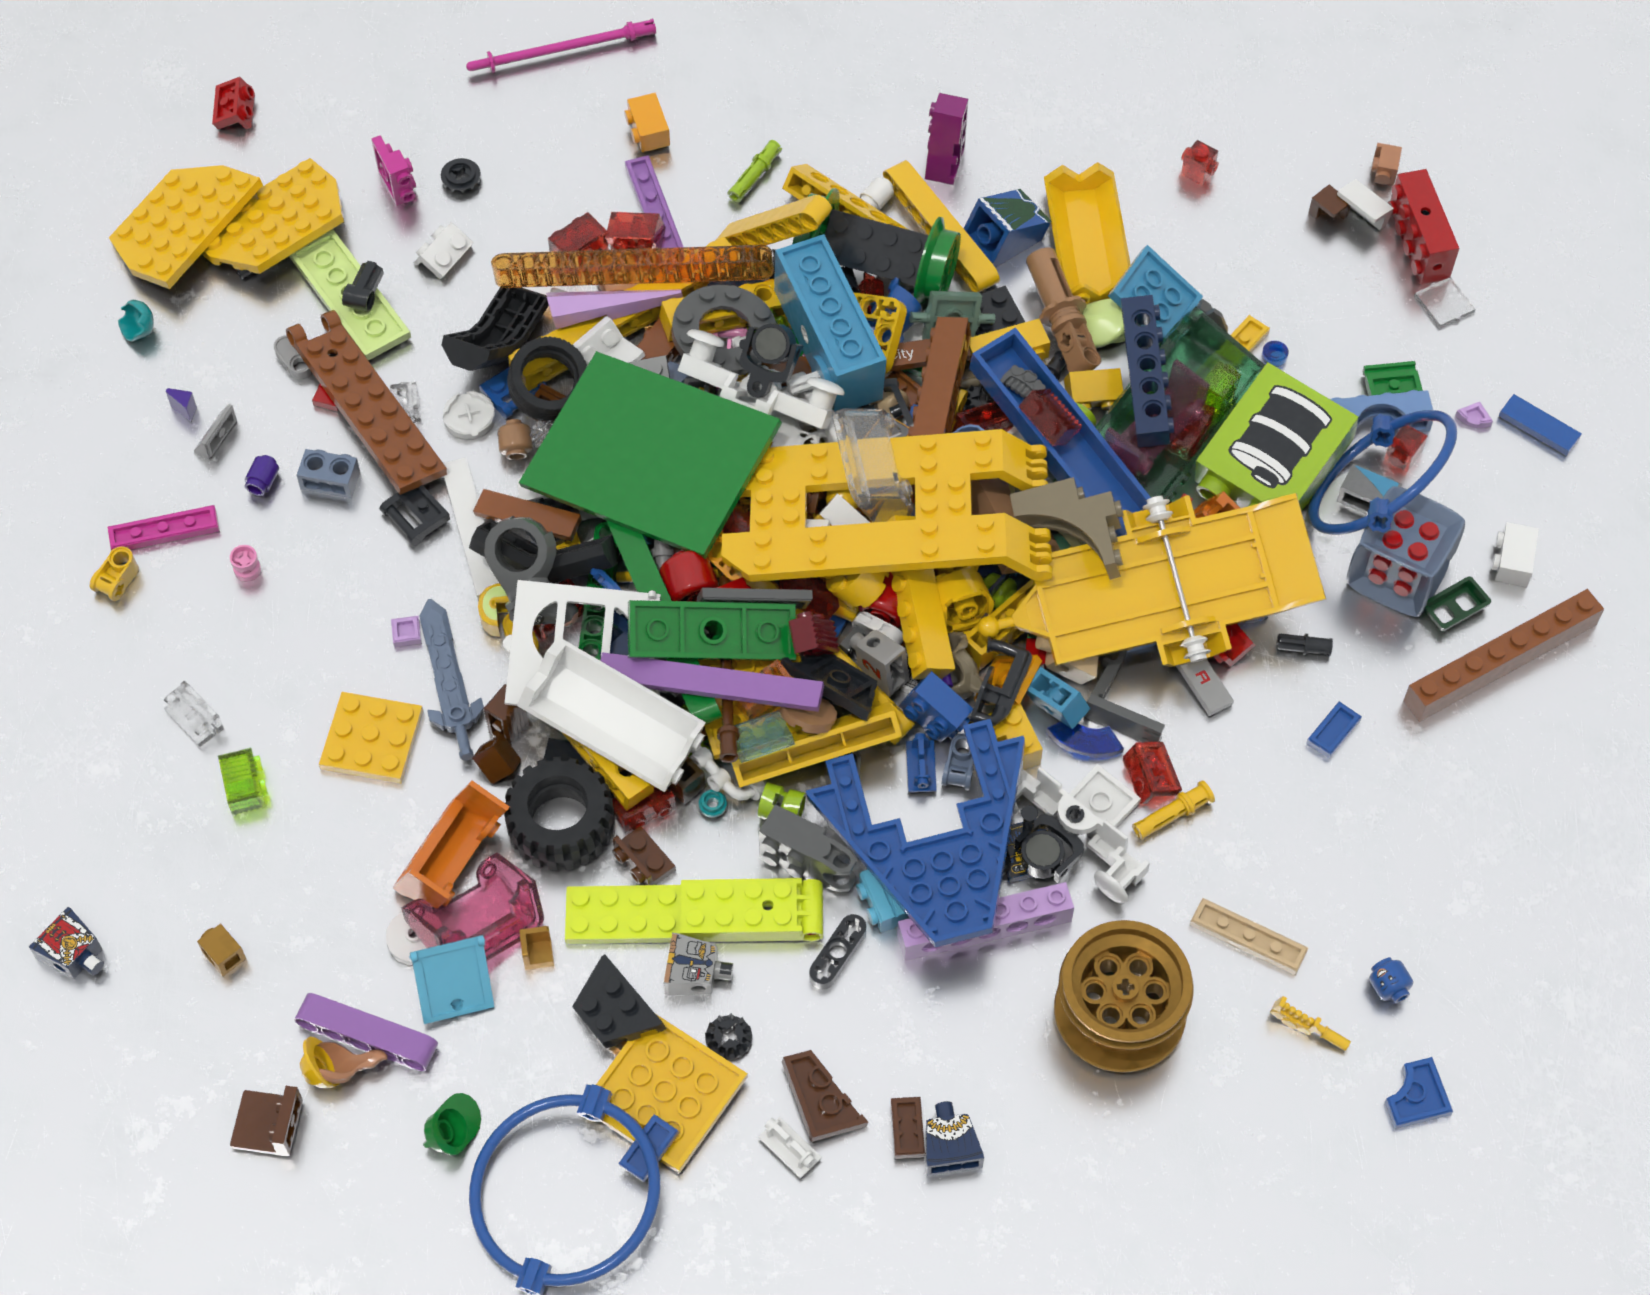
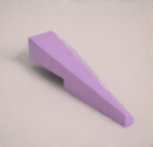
[546,289,683,329]

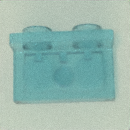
[734,710,795,763]

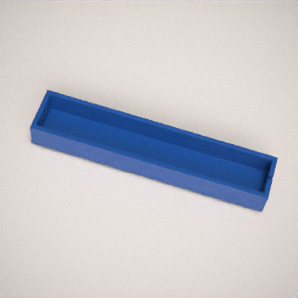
[969,327,1163,539]

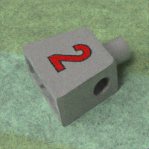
[849,630,909,697]

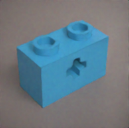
[1026,667,1091,729]

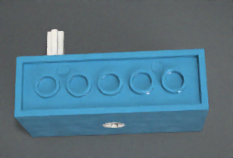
[774,234,887,416]

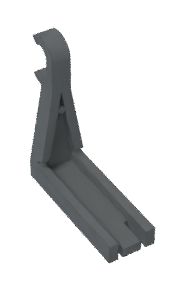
[1084,650,1165,748]

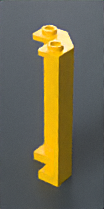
[1044,162,1131,304]

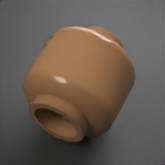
[497,419,533,460]

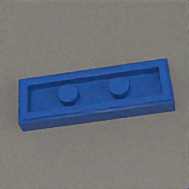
[1499,394,1582,456]

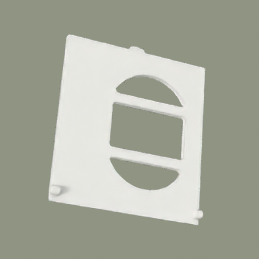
[503,580,660,706]

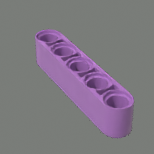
[294,993,438,1071]

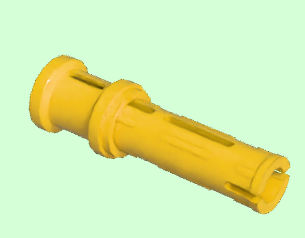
[1132,780,1215,840]

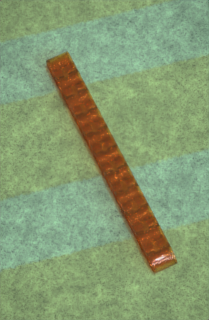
[491,245,774,288]

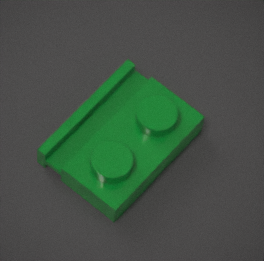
[1362,361,1423,396]

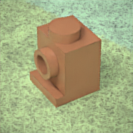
[1371,142,1402,186]

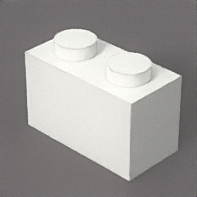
[1492,522,1539,587]

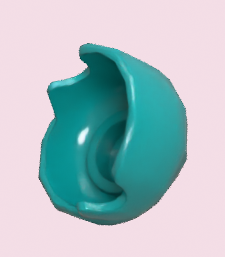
[118,299,154,342]

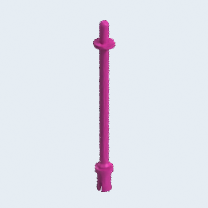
[466,18,656,73]

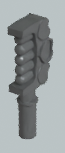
[1000,365,1068,421]

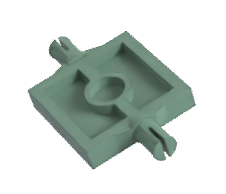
[909,291,995,340]

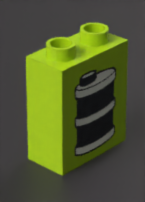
[1195,362,1359,511]

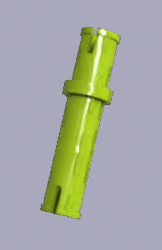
[727,140,782,203]

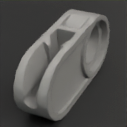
[274,335,313,379]

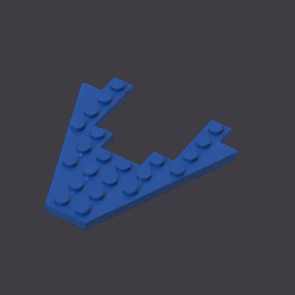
[806,719,1025,948]

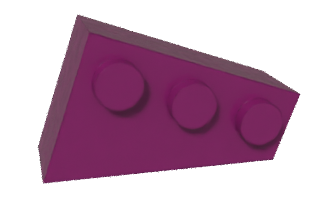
[925,93,969,185]

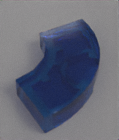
[1046,721,1124,758]

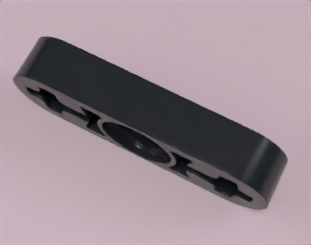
[809,914,866,989]

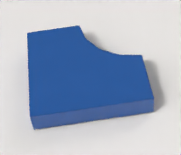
[1385,1057,1453,1129]

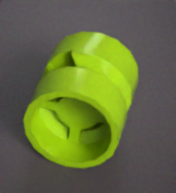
[757,782,806,820]

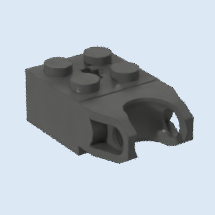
[758,804,857,892]

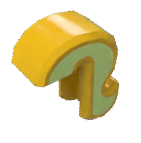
[478,583,509,637]

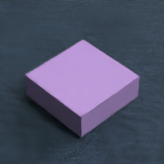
[391,616,422,647]

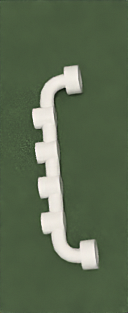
[652,689,765,800]

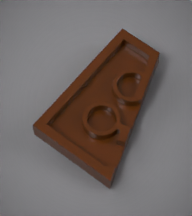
[782,1050,869,1142]

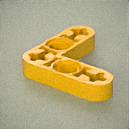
[853,292,907,373]

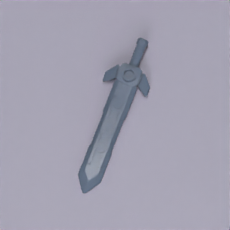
[419,599,484,761]

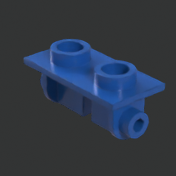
[906,733,937,792]

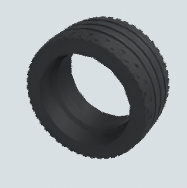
[507,336,587,421]

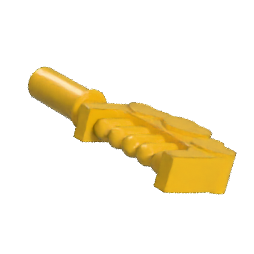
[1270,996,1351,1051]

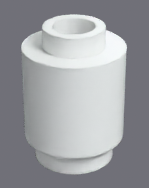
[860,177,894,211]

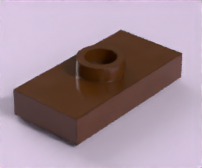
[891,1097,925,1159]

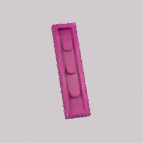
[107,505,220,551]

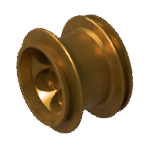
[1054,920,1194,1072]

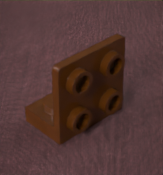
[230,1085,303,1156]

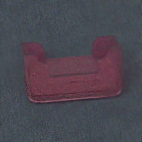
[401,852,544,961]

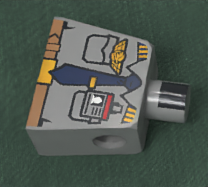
[663,932,734,995]

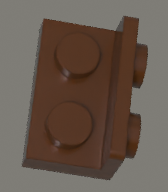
[612,826,676,885]

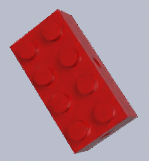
[1388,169,1460,285]

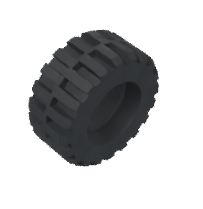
[504,757,615,871]

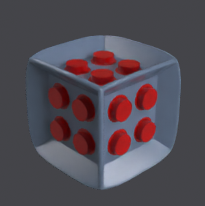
[1347,486,1465,617]

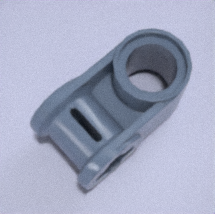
[941,733,974,791]

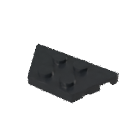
[779,654,878,721]
[572,954,666,1049]

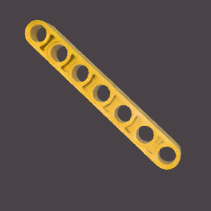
[883,160,1000,293]
[715,195,832,254]

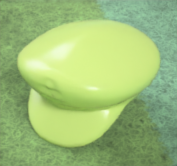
[1082,299,1125,348]

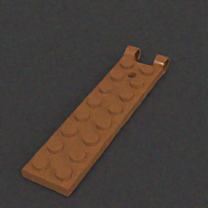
[286,310,447,495]

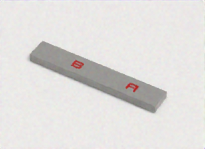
[1176,659,1234,717]

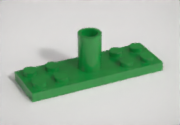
[628,600,796,661]

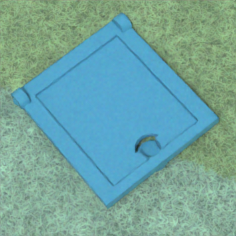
[409,935,494,1024]

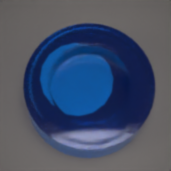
[1262,341,1289,367]

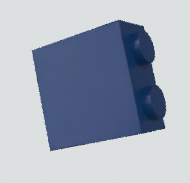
[899,671,973,743]

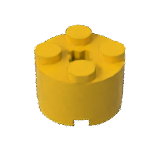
[936,566,994,631]
[825,572,889,610]

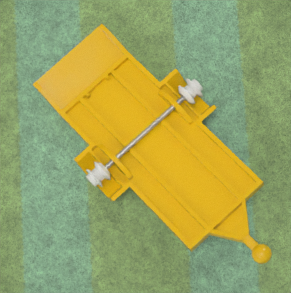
[978,493,1326,667]

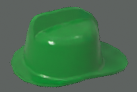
[423,1093,481,1155]

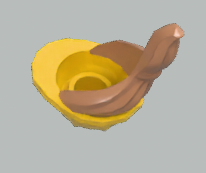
[299,1036,388,1088]

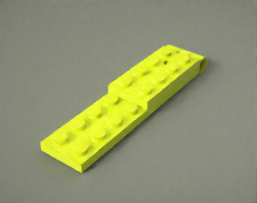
[565,878,824,944]

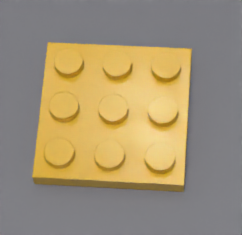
[319,692,423,784]

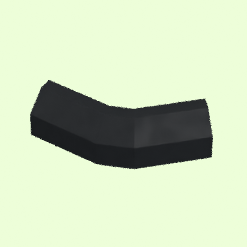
[441,282,549,371]
[469,519,617,583]

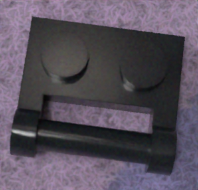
[379,485,450,546]

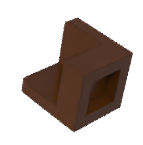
[1308,184,1350,219]
[472,734,521,784]

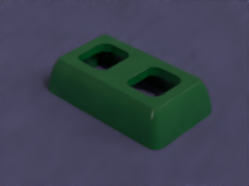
[1424,576,1491,632]

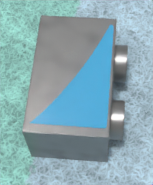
[1336,463,1402,515]

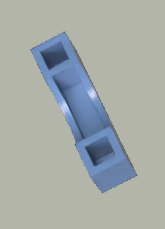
[1330,390,1433,433]

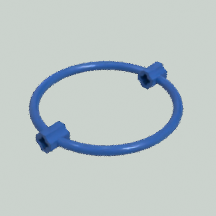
[1308,410,1457,535]
[469,1084,660,1295]

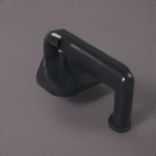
[970,636,1032,726]

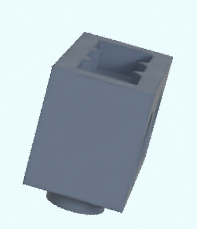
[296,449,360,499]

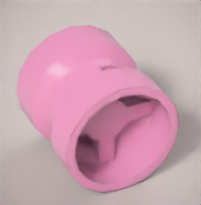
[230,545,261,582]

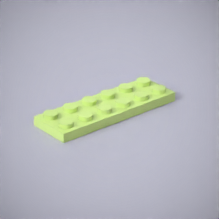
[290,229,411,360]

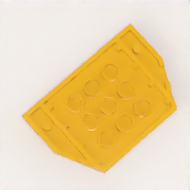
[202,158,344,274]
[109,165,263,289]

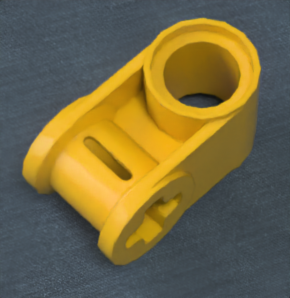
[89,546,139,601]

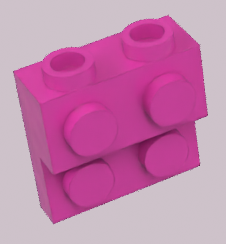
[371,135,416,206]

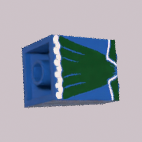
[964,189,1052,268]

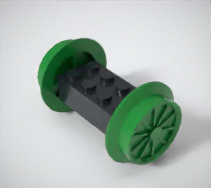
[792,188,961,305]

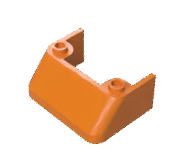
[392,780,510,909]

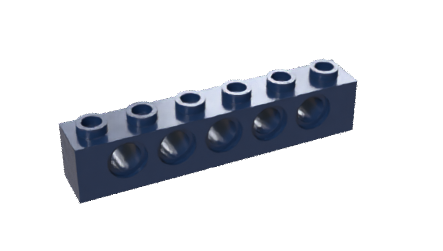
[1121,295,1174,448]

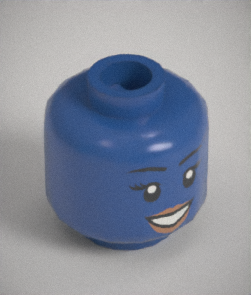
[1369,957,1414,1003]

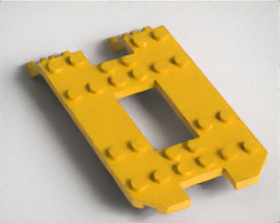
[721,429,1053,582]

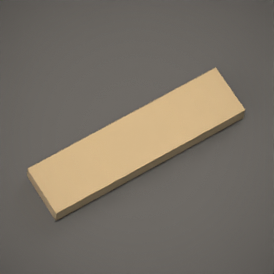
[1190,898,1308,975]

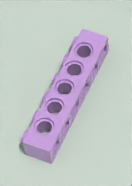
[897,882,1074,961]

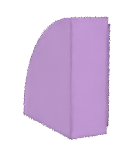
[1456,401,1493,428]

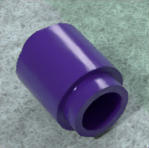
[244,455,280,496]

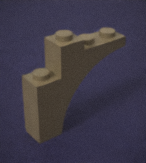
[1010,477,1124,580]

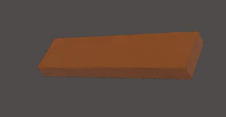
[473,489,582,542]

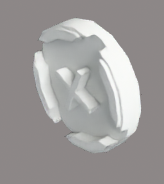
[443,391,496,440]

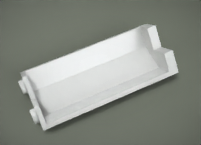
[517,637,706,792]

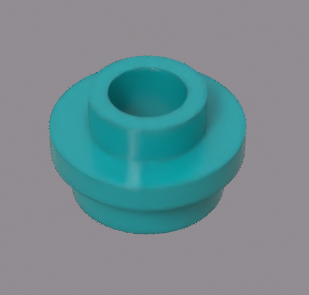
[699,790,727,817]

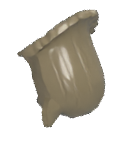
[948,632,983,700]

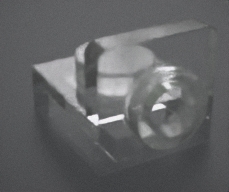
[390,382,422,423]

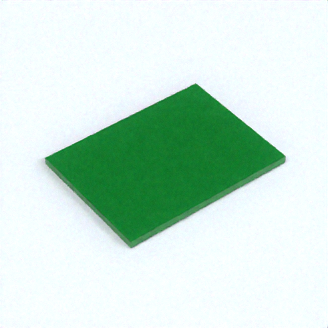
[519,351,782,559]

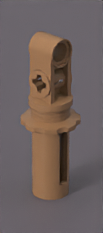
[1026,247,1101,372]

